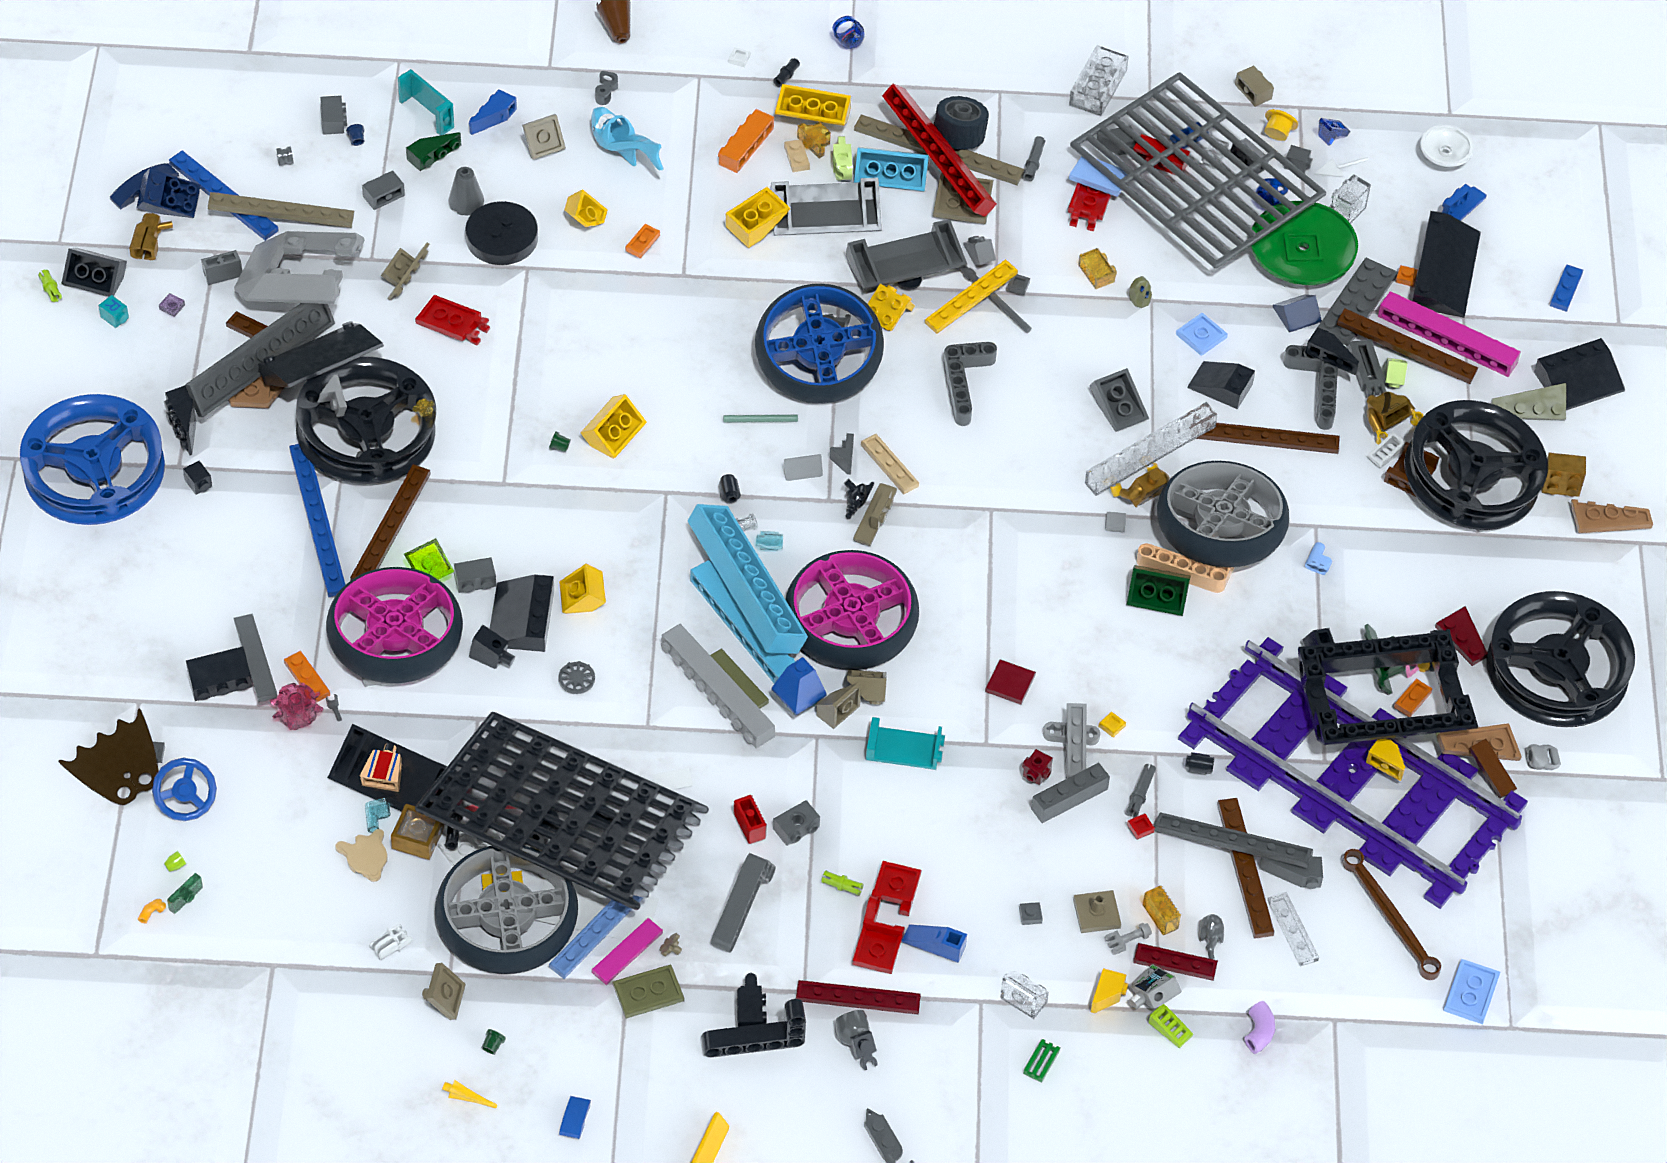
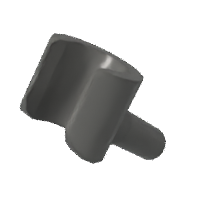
[326,694,342,721]

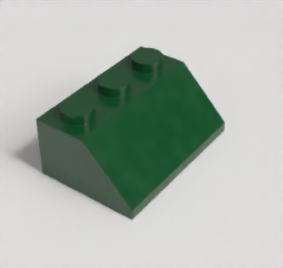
[1126,565,1191,616]

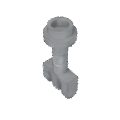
[1104,923,1152,955]

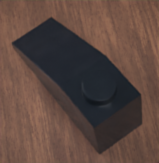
[1306,327,1359,375]

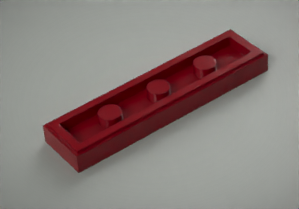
[1134,943,1218,981]

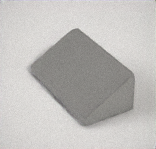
[784,454,823,481]

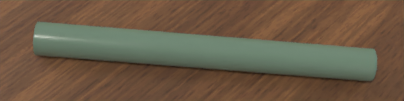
[723,414,798,423]

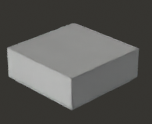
[1106,512,1126,532]

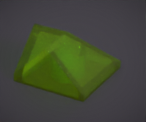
[404,538,454,580]

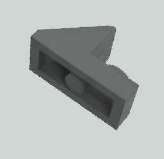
[830,433,854,475]

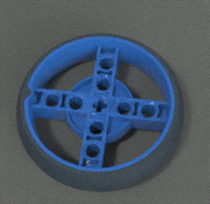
[755,283,884,404]

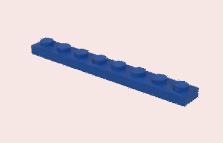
[169,150,279,241]

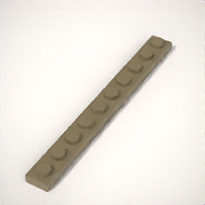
[854,114,1024,186]

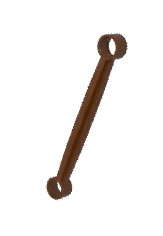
[1343,849,1441,980]

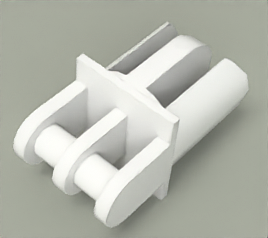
[369,924,412,960]

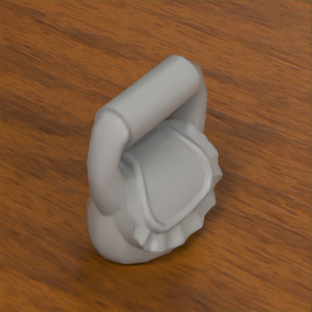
[1527,744,1561,770]

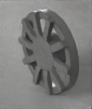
[558,661,595,694]

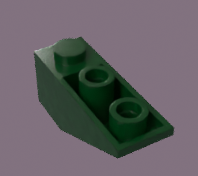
[406,132,462,171]

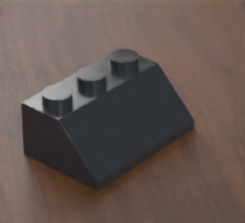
[61,248,127,297]
[186,646,252,701]

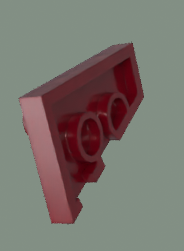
[1435,606,1488,666]

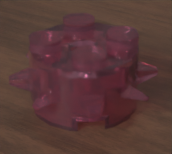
[270,683,323,730]

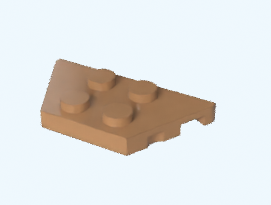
[228,376,285,408]

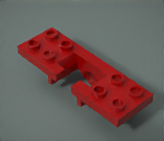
[852,861,922,974]

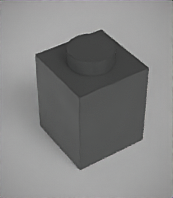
[1284,145,1313,173]

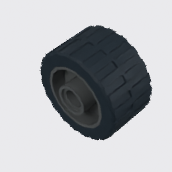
[934,96,989,150]

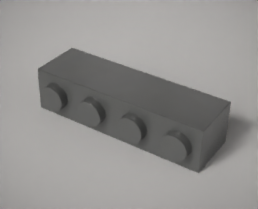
[1031,763,1110,823]

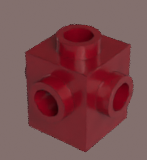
[1022,749,1053,785]

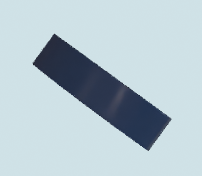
[110,163,179,210]

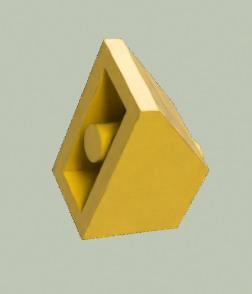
[1366,739,1405,781]
[1091,968,1129,1013]

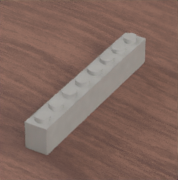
[661,623,775,748]

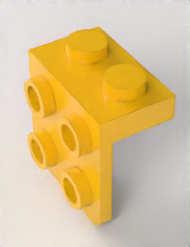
[868,284,915,331]

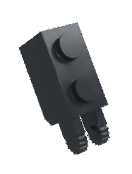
[737,973,767,1027]

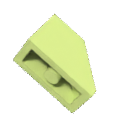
[1385,358,1408,388]

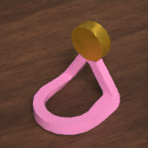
[1406,663,1430,678]

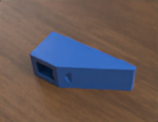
[469,89,517,135]
[902,924,967,963]

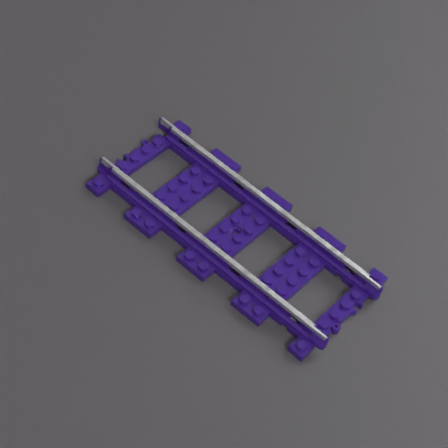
[1178,637,1528,909]

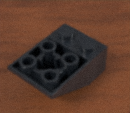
[164,385,197,456]

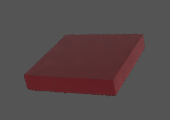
[985,659,1036,705]

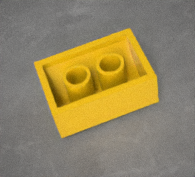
[580,394,647,459]

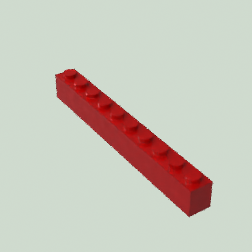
[882,83,997,217]

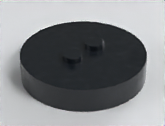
[465,201,538,265]

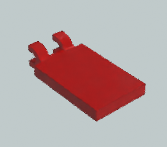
[1068,183,1111,231]
[415,295,490,345]

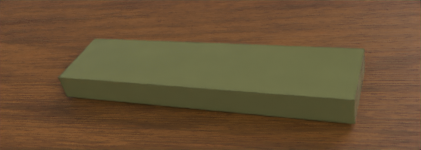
[710,648,769,709]

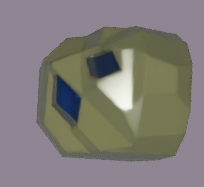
[1129,276,1152,308]

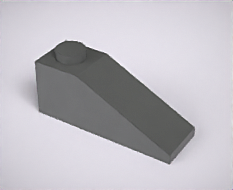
[1259,856,1323,889]

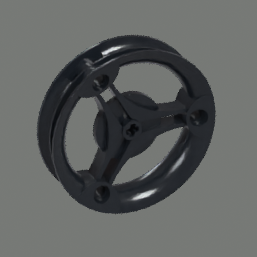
[296,356,436,484]
[1404,400,1548,530]
[1486,591,1635,727]

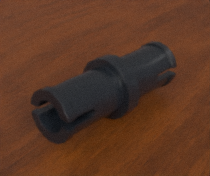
[773,58,800,87]

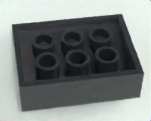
[1534,338,1625,410]
[490,574,554,652]

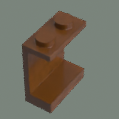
[1384,442,1440,497]

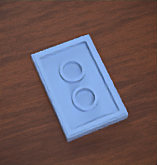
[1069,156,1127,197]
[1444,959,1500,1025]

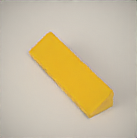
[691,1111,729,1163]

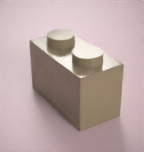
[1235,65,1274,107]

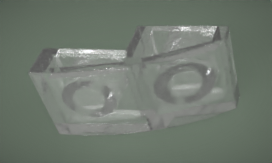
[1200,138,1229,170]

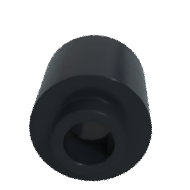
[719,474,741,503]
[1185,752,1215,774]

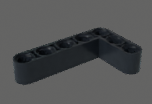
[701,999,806,1057]

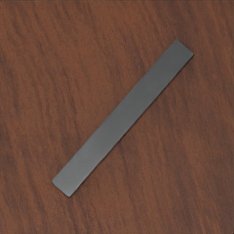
[1154,812,1313,868]

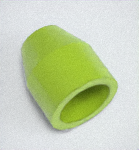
[164,851,186,872]

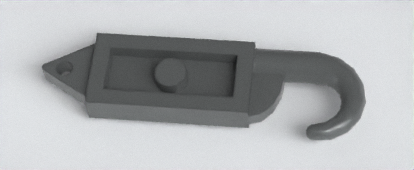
[864,1108,914,1163]

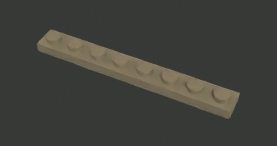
[208,192,355,228]

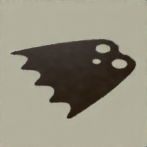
[58,708,159,805]

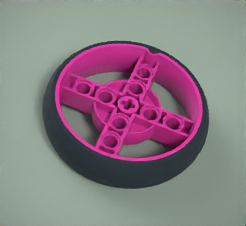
[785,550,919,670]
[326,567,463,683]

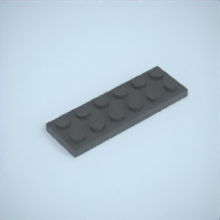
[1318,257,1398,346]

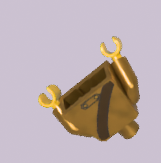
[1367,391,1423,445]
[1110,463,1170,507]

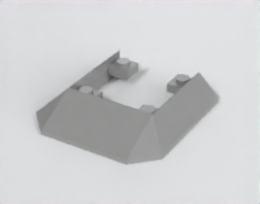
[234,231,365,304]

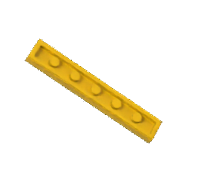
[925,259,1018,334]

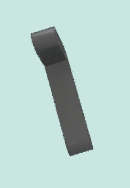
[943,342,997,426]
[1283,345,1338,430]
[711,853,776,953]

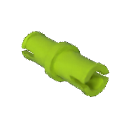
[38,269,62,302]
[821,870,864,896]

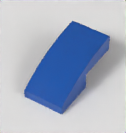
[559,1096,591,1139]

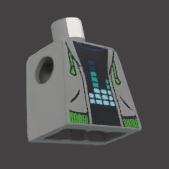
[1129,964,1182,1009]

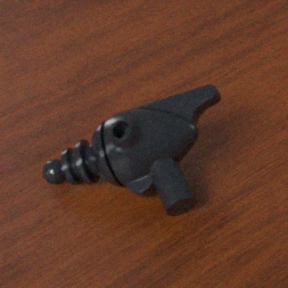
[843,478,874,519]

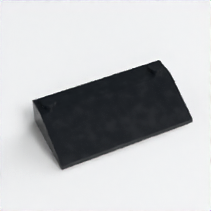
[1412,211,1481,318]
[258,321,384,388]
[327,723,459,812]

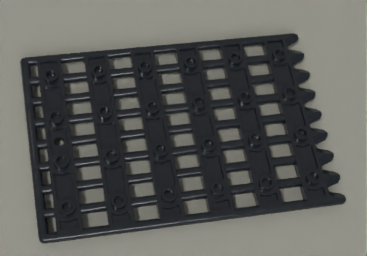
[415,711,709,910]

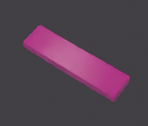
[592,918,663,985]

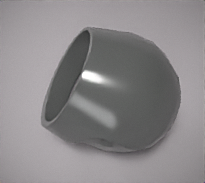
[836,1010,870,1046]

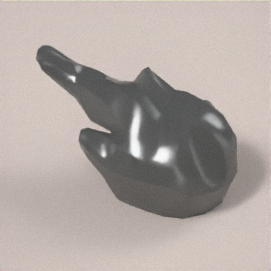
[1199,914,1224,959]

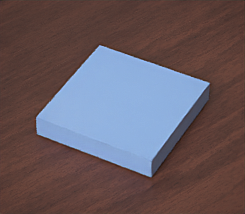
[1176,313,1228,356]

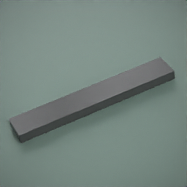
[234,613,278,702]

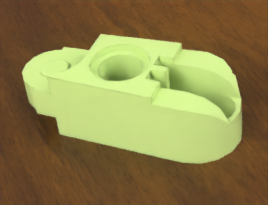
[832,136,852,180]

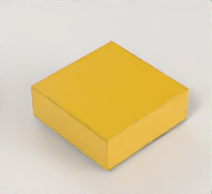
[1098,711,1126,738]

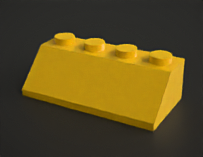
[775,84,851,126]

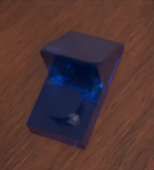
[1318,118,1351,146]

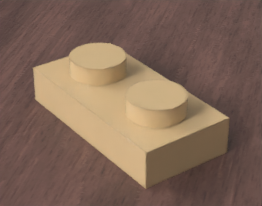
[784,139,810,172]

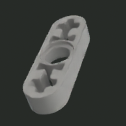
[1043,722,1100,745]

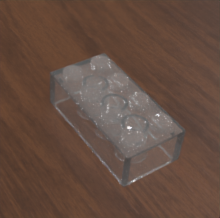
[1069,45,1129,116]

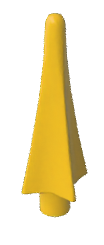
[442,1080,497,1108]

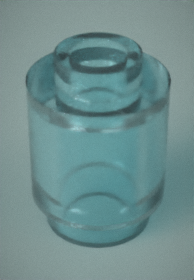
[756,531,783,551]

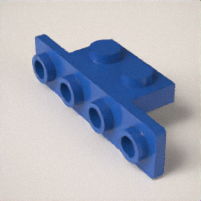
[1442,184,1487,221]

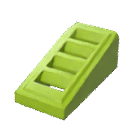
[1149,1004,1193,1048]

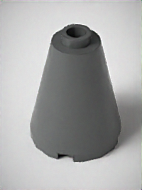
[448,167,484,216]

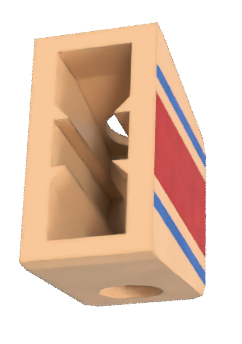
[360,743,402,792]

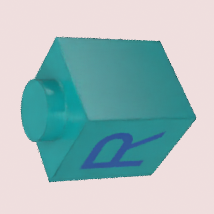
[98,295,129,328]

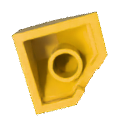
[564,189,608,227]

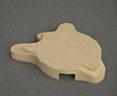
[335,829,388,882]

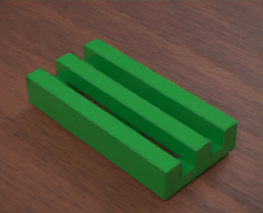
[1023,1039,1061,1083]

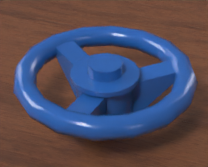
[152,757,217,821]

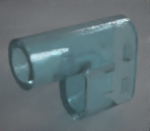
[365,798,391,833]

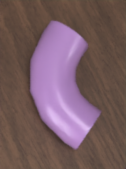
[1245,1001,1275,1054]

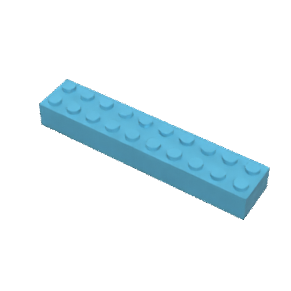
[688,504,808,654]

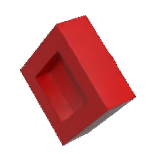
[1127,813,1155,840]

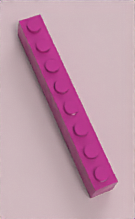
[1378,291,1521,377]

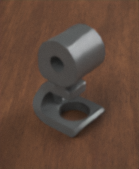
[595,71,618,105]

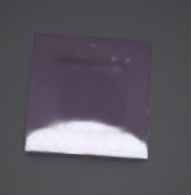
[159,293,185,317]

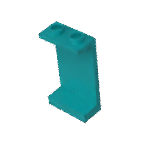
[398,69,454,135]
[866,717,945,770]

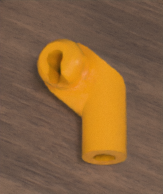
[137,899,166,924]

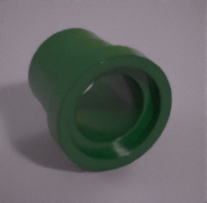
[549,431,571,452]
[481,1029,506,1055]

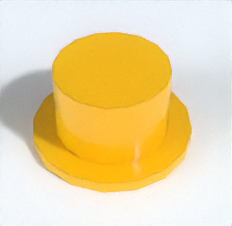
[1264,109,1298,141]

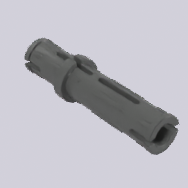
[1023,136,1046,181]
[1126,764,1156,817]

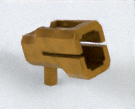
[129,213,173,260]

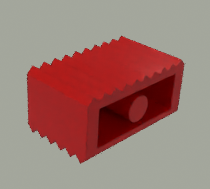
[733,795,767,844]

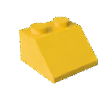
[559,563,606,614]

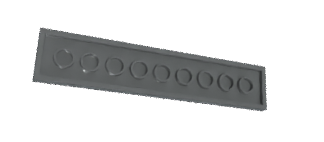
[185,303,335,417]

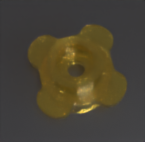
[413,398,434,416]

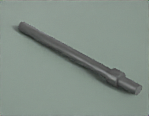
[959,266,1032,333]

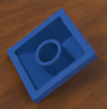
[771,657,827,715]

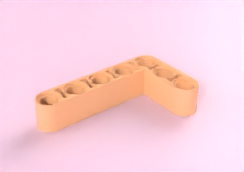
[1136,543,1234,593]

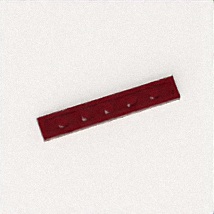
[796,980,921,1015]

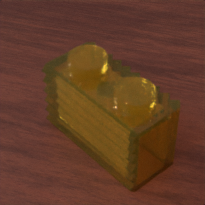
[1078,248,1117,289]
[1142,886,1181,935]

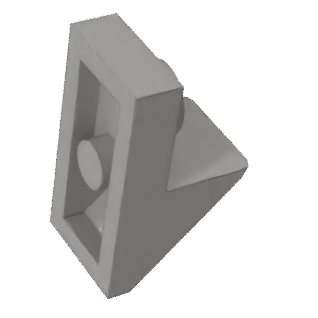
[318,374,347,417]

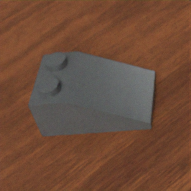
[1089,368,1149,432]

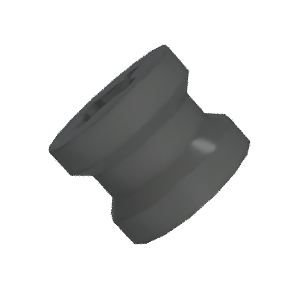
[276,146,294,166]

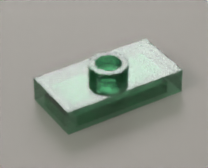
[167,873,203,914]

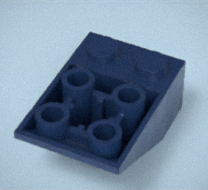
[136,169,201,218]

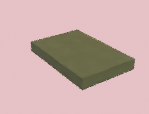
[613,964,684,1019]

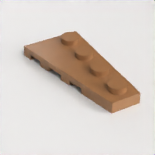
[1570,499,1653,533]
[1436,723,1522,761]

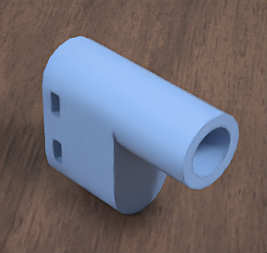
[1305,542,1332,575]

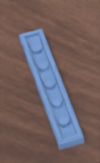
[549,895,644,979]

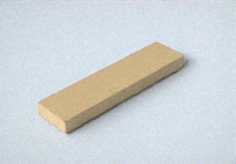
[861,434,919,495]

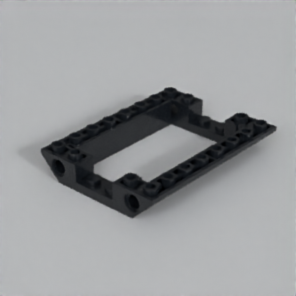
[1298,631,1478,745]

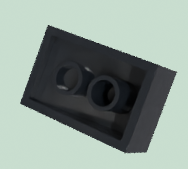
[1188,361,1255,409]

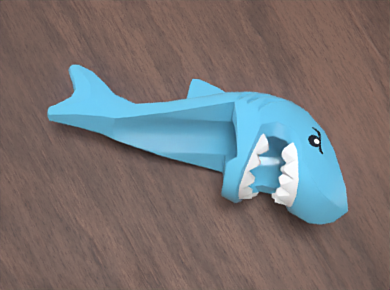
[591,107,664,170]

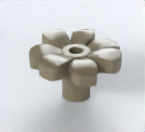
[659,933,682,956]

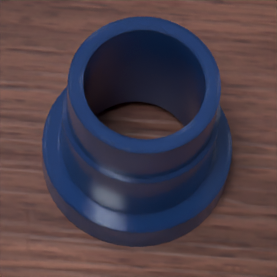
[346,124,365,146]

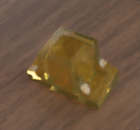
[797,122,831,159]

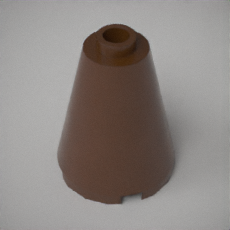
[596,0,631,44]

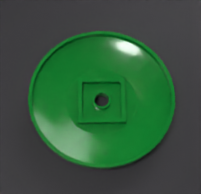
[1251,201,1358,285]

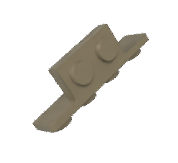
[381,242,430,300]
[853,483,897,546]

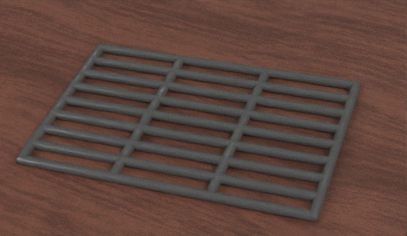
[1070,72,1326,269]

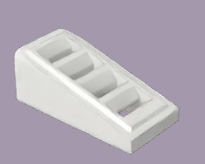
[1367,432,1405,468]

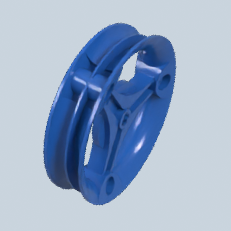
[20,394,165,525]

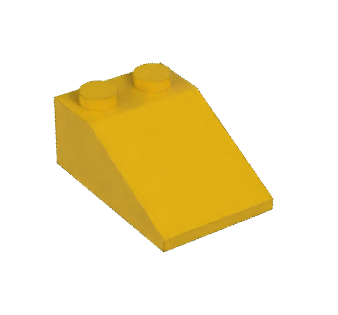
[725,187,790,248]

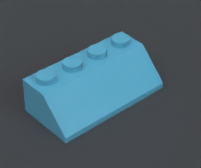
[854,147,929,191]

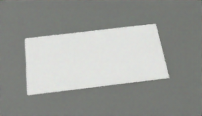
[535,879,659,940]

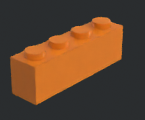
[718,109,774,173]

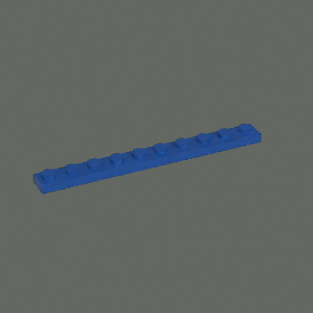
[289,444,346,597]

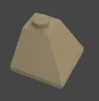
[847,670,887,704]
[816,682,862,729]

